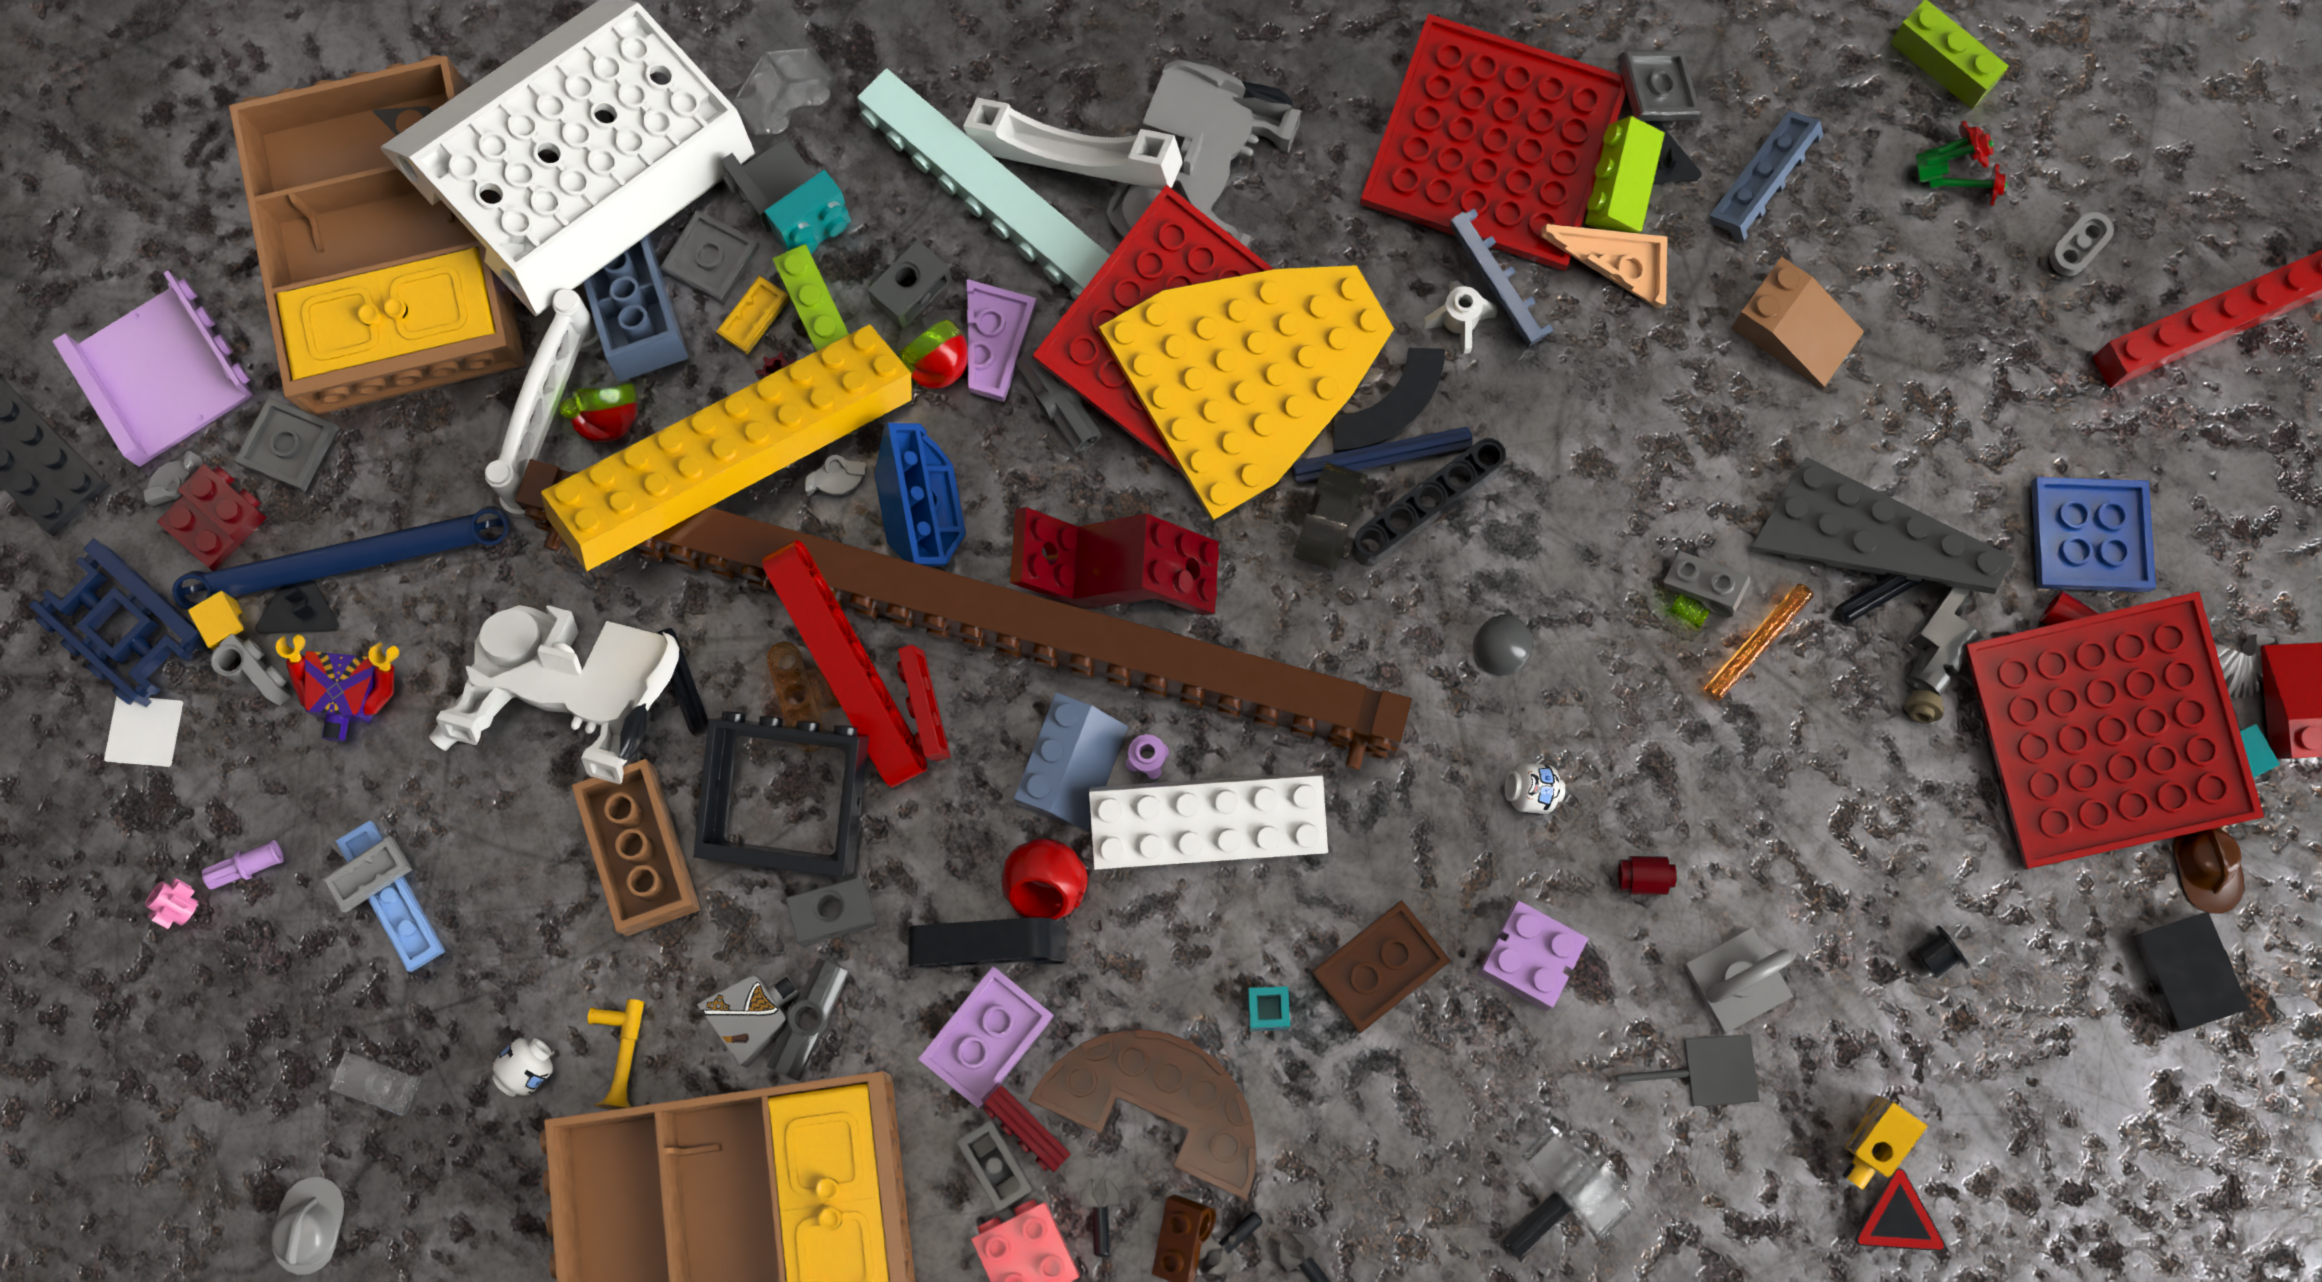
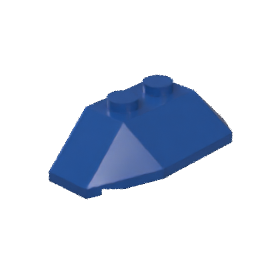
[874,423,966,567]

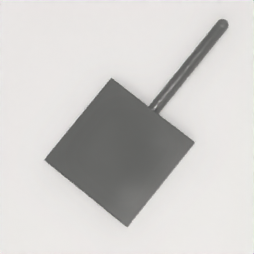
[1615,1034,1759,1107]

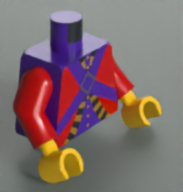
[276,634,399,742]

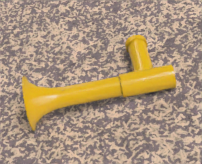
[587,999,645,1110]

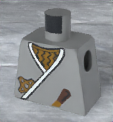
[697,975,800,1067]

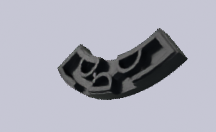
[1333,348,1445,454]

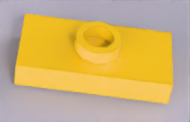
[716,275,790,355]

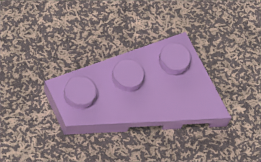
[967,279,1037,402]

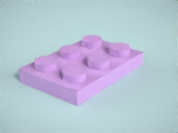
[918,966,1054,1109]

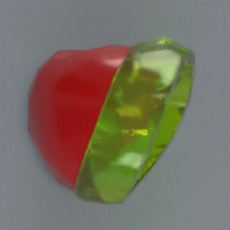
[899,319,968,389]
[559,383,638,443]

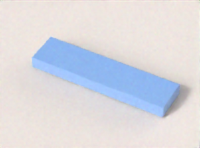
[336,820,446,972]

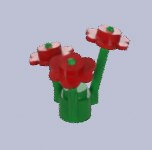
[1916,120,2008,206]

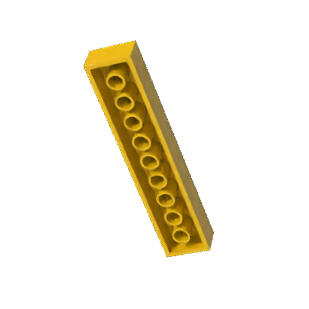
[541,324,912,572]

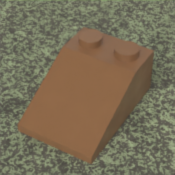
[1731,257,1864,389]

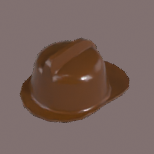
[2173,827,2244,914]

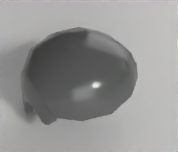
[1473,614,1534,676]

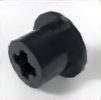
[1916,925,1970,979]

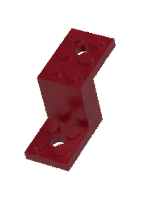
[1010,507,1219,615]

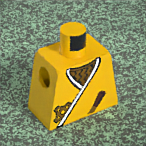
[1842,1095,1928,1190]

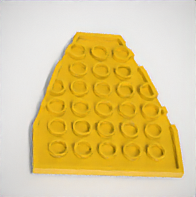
[1098,265,1394,522]

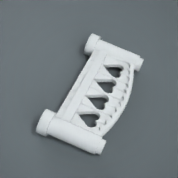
[485,289,601,518]

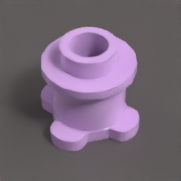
[1126,734,1169,780]

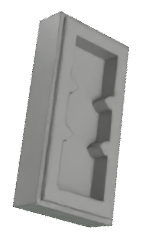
[322,836,413,913]

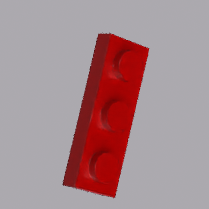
[897,644,951,762]

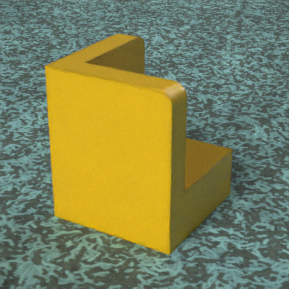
[188,591,243,651]

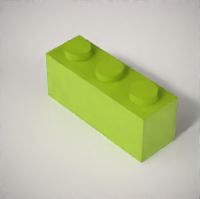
[1890,0,2009,109]
[1585,116,1665,233]
[772,244,849,351]

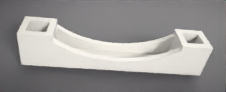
[963,98,1183,190]

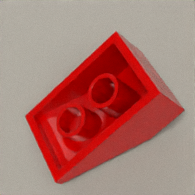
[2260,642,2322,759]

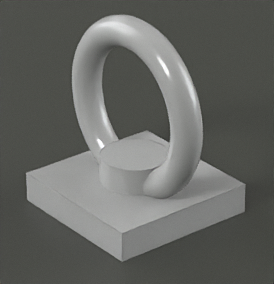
[1683,927,1794,1034]

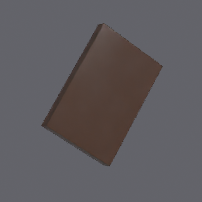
[1311,900,1451,1034]

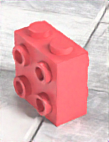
[971,1199,1081,1282]

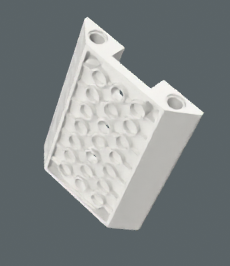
[381,0,755,317]

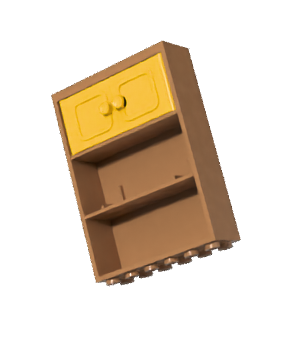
[229,55,526,415]
[540,1071,916,1282]

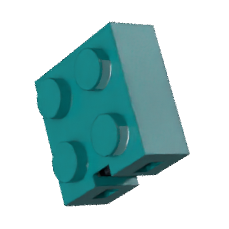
[764,170,851,254]

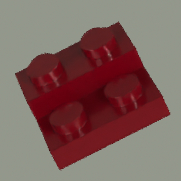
[157,464,267,571]

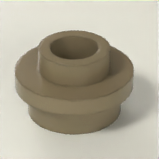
[1904,690,1944,724]

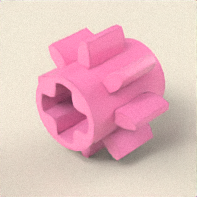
[145,878,198,929]

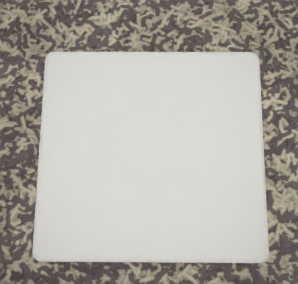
[104,696,183,767]

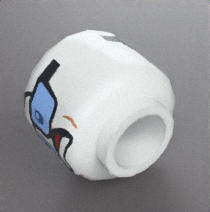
[1505,763,1565,814]
[492,1038,553,1097]

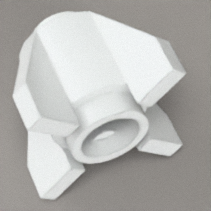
[1423,281,1497,354]

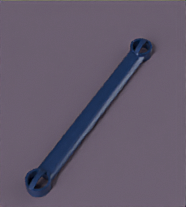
[172,506,511,610]

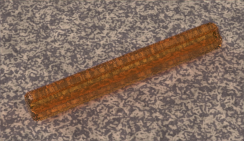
[1705,583,1814,701]

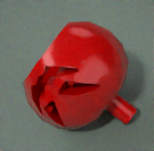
[1001,838,1088,920]

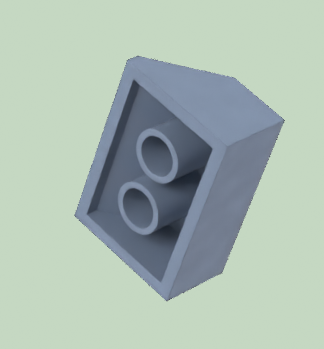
[1014,692,1128,833]

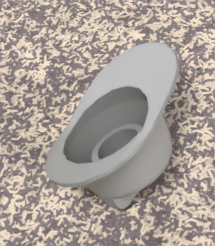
[272,1177,344,1275]

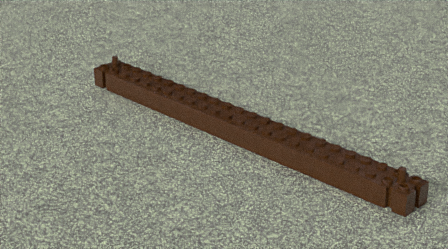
[515,459,1412,771]

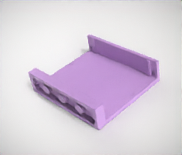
[52,271,254,467]

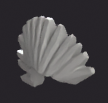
[2214,634,2275,699]

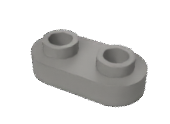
[2050,212,2114,276]

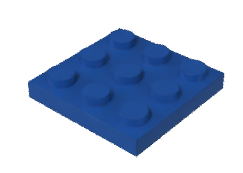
[2031,477,2156,592]

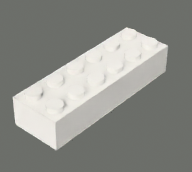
[1089,771,1328,870]

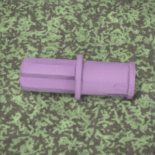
[202,840,284,890]

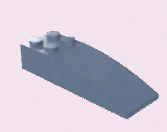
[583,234,689,382]

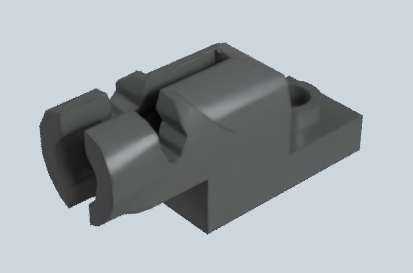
[1906,586,1978,696]

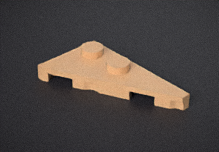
[1541,224,1667,308]

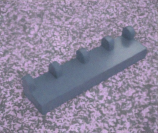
[1709,110,1823,243]
[1450,209,1554,347]

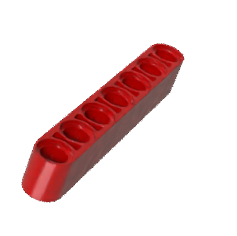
[762,540,927,788]

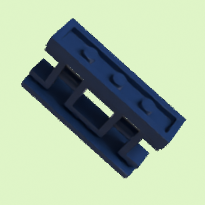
[29,538,207,707]

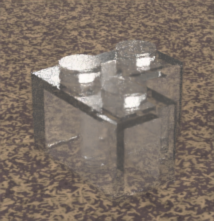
[732,48,838,135]
[1522,1123,1636,1241]

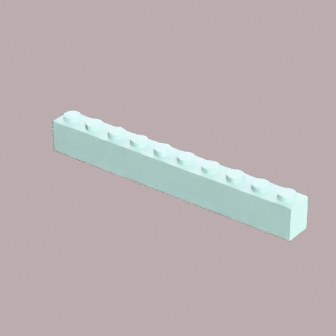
[857,68,1111,300]

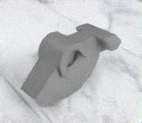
[143,451,204,506]
[804,455,866,496]

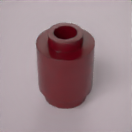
[1618,856,1677,895]

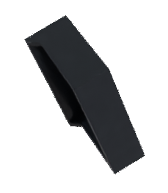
[2133,912,2250,1033]

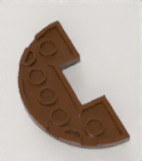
[1029,1029,1256,1200]

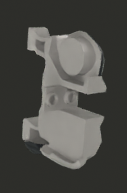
[1106,60,1301,250]

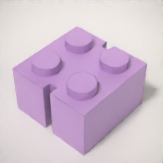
[1477,900,1589,1012]

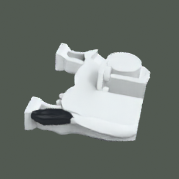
[436,605,679,784]

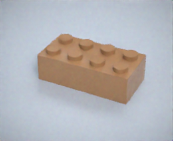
[571,759,701,936]

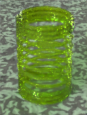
[1670,593,1710,629]

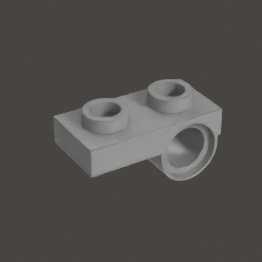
[1663,551,1751,618]
[211,634,292,706]

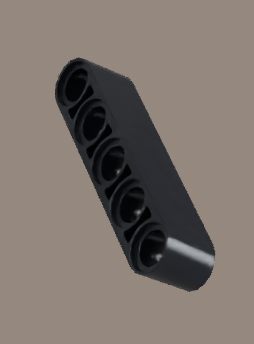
[1352,438,1506,566]

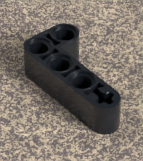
[908,917,1067,968]

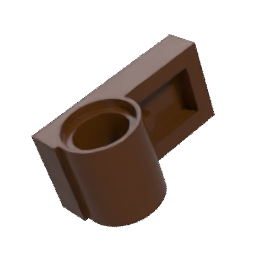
[1152,1194,1216,1282]

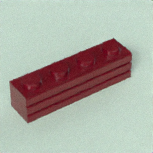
[981,1082,1071,1172]

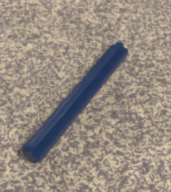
[1292,427,1473,483]

